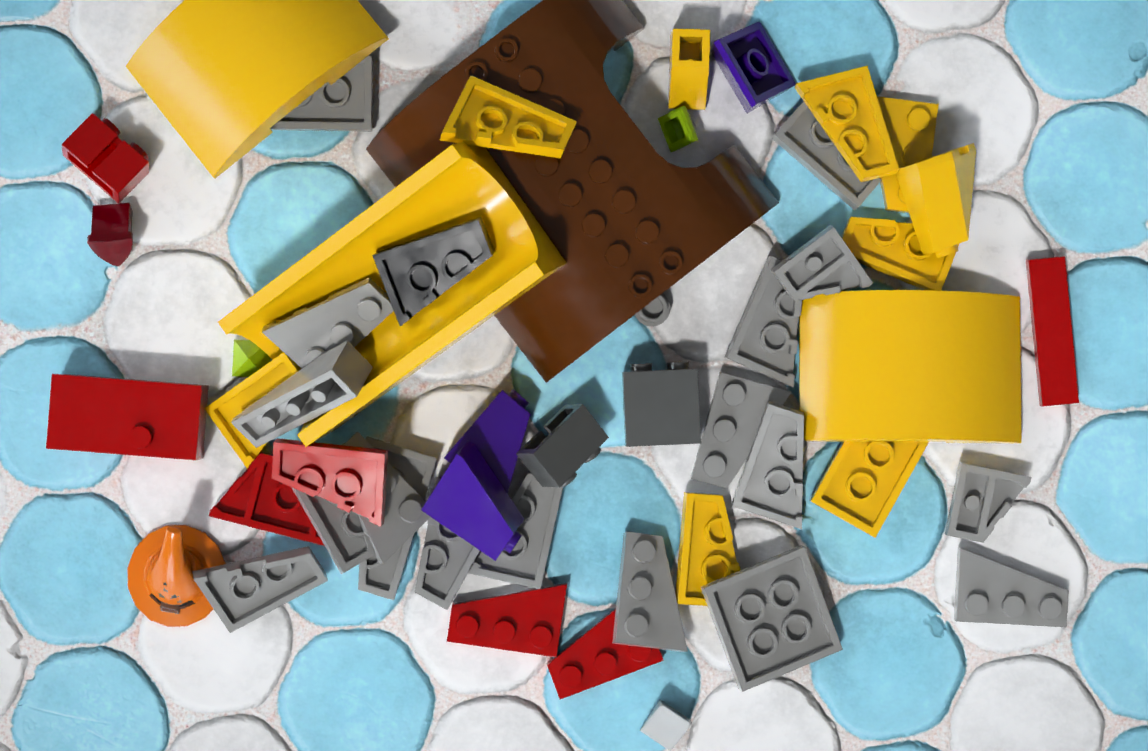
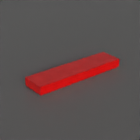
[1026,256,1079,407]

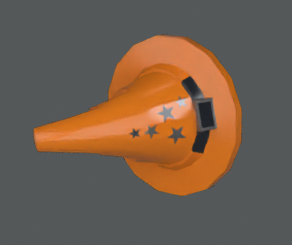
[127,525,226,627]

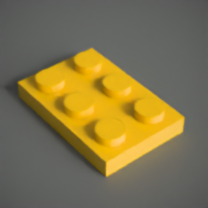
[809,441,929,538]

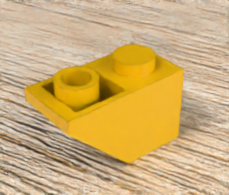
[668,29,710,110]

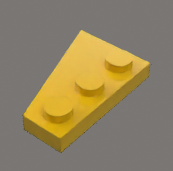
[877,96,939,213]

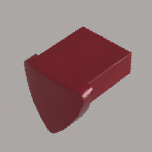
[87,203,133,266]

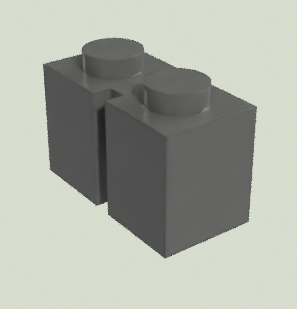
[516,404,609,488]

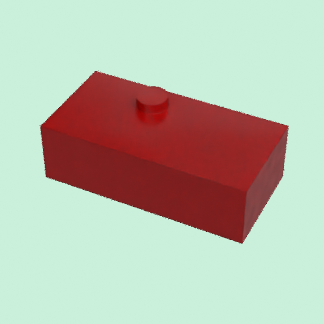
[46,374,209,460]

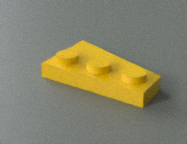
[795,66,899,182]
[440,75,577,158]
[841,217,960,290]
[204,352,302,469]
[675,492,741,606]

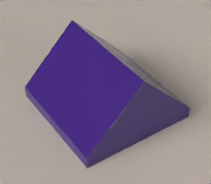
[710,21,796,114]

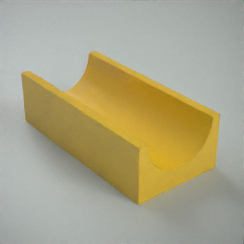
[218,142,566,447]

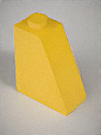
[896,143,976,258]

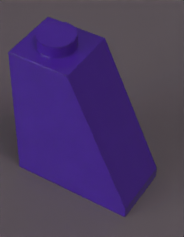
[444,389,531,494]
[421,440,524,561]

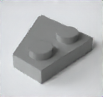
[771,225,874,301]
[945,462,1032,543]

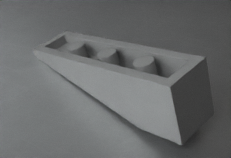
[231,341,373,448]

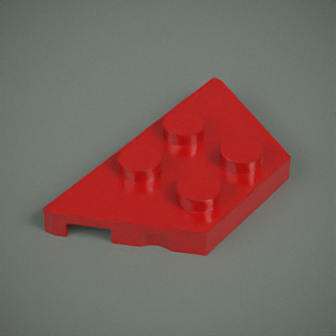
[209,452,325,546]

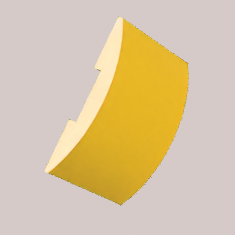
[126,0,389,179]
[799,290,1022,444]

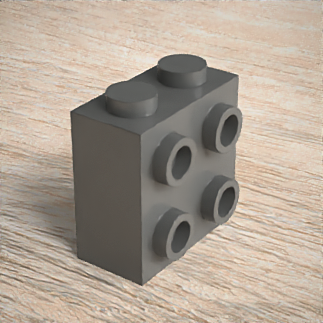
[622,362,701,447]

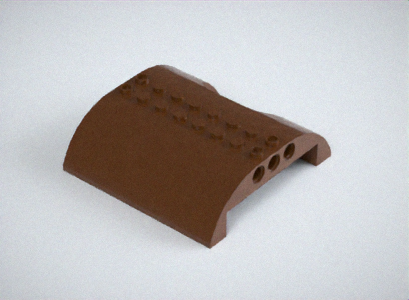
[366,0,779,383]

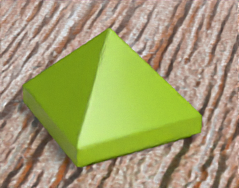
[658,106,698,152]
[232,339,271,377]

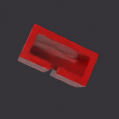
[61,113,149,204]

